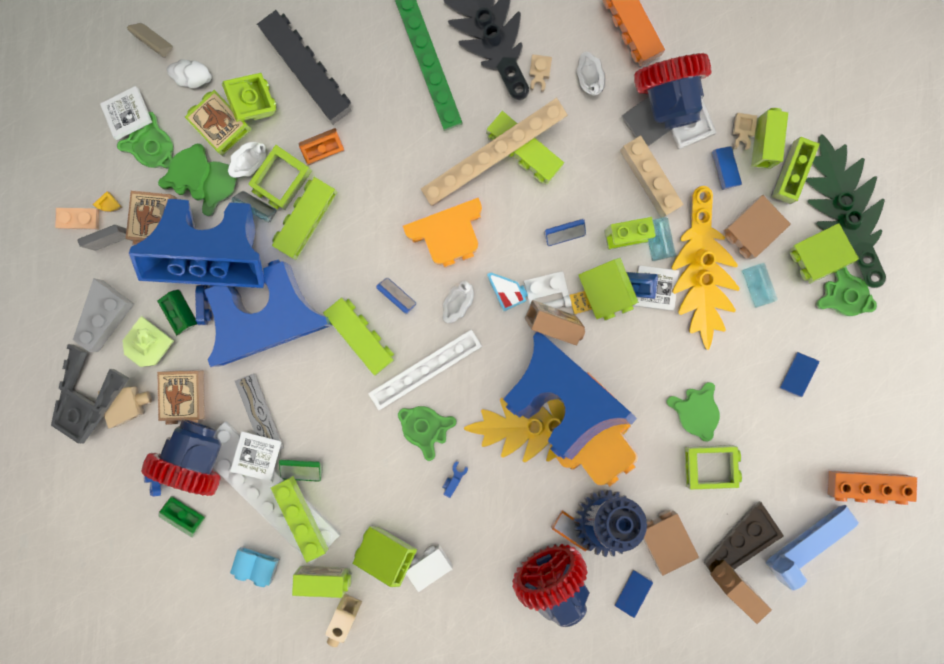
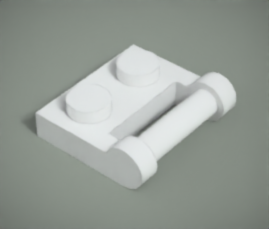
[524,271,572,308]

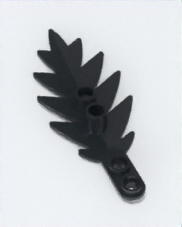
[444,0,529,100]

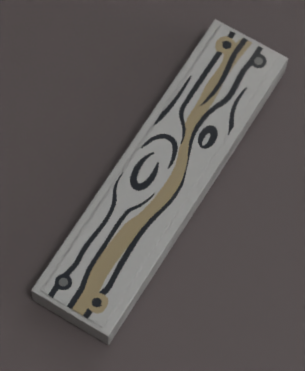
[235,373,284,450]

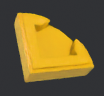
[92,191,123,212]

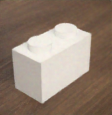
[406,545,453,592]

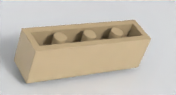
[620,136,684,218]

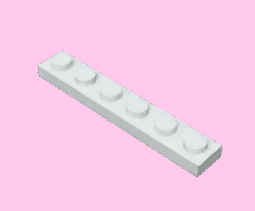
[368,329,482,410]

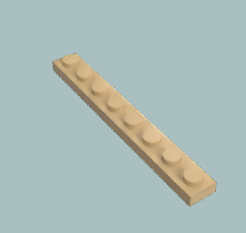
[421,98,568,206]

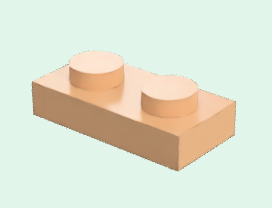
[55,208,99,230]

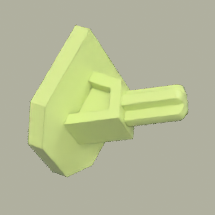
[122,316,174,367]

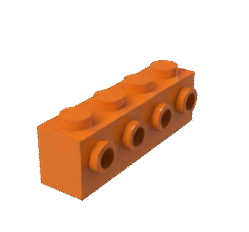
[603,0,665,67]
[827,471,918,505]

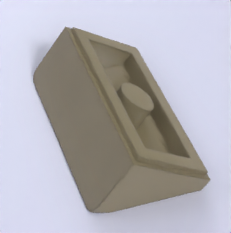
[127,23,173,58]

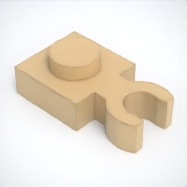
[529,54,552,92]
[733,113,757,150]

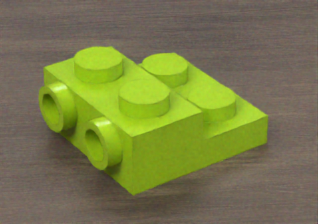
[222,73,276,122]

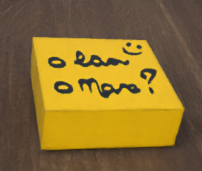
[569,291,592,315]

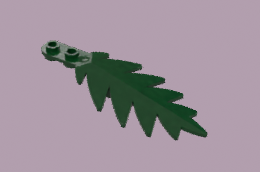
[806,134,886,288]

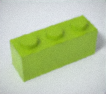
[772,137,820,204]

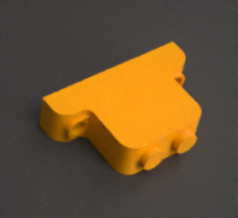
[403,197,482,268]
[556,424,638,487]

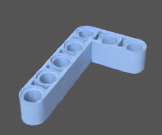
[766,505,859,590]

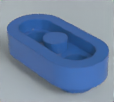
[195,285,212,325]

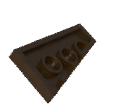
[704,501,784,573]

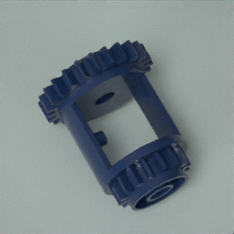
[573,490,647,557]

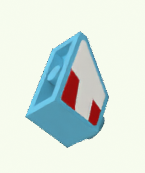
[487,273,528,312]

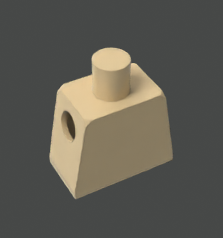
[98,387,152,429]
[325,594,362,647]

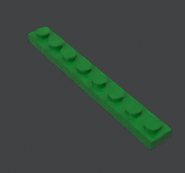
[395,0,463,131]

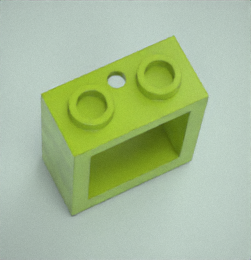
[248,145,312,210]
[684,445,742,490]

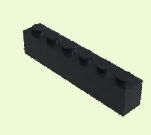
[257,10,352,125]

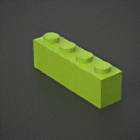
[486,111,565,184]
[272,177,338,260]
[323,297,395,376]
[270,476,329,563]

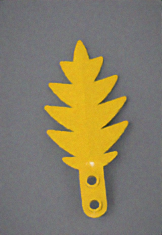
[671,186,740,350]
[464,398,628,463]

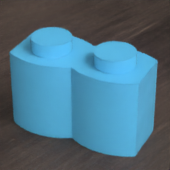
[230,547,279,587]

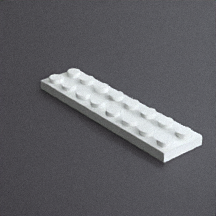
[213,421,340,564]

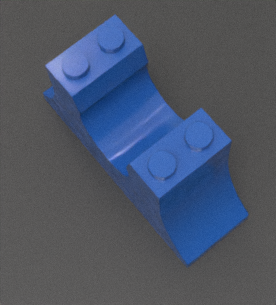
[129,199,265,288]
[205,260,333,367]
[503,332,637,460]

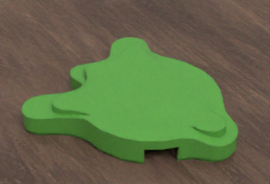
[117,112,174,169]
[158,143,210,201]
[191,161,238,216]
[816,267,877,316]
[666,382,720,442]
[398,406,457,461]

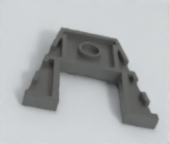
[51,344,129,444]

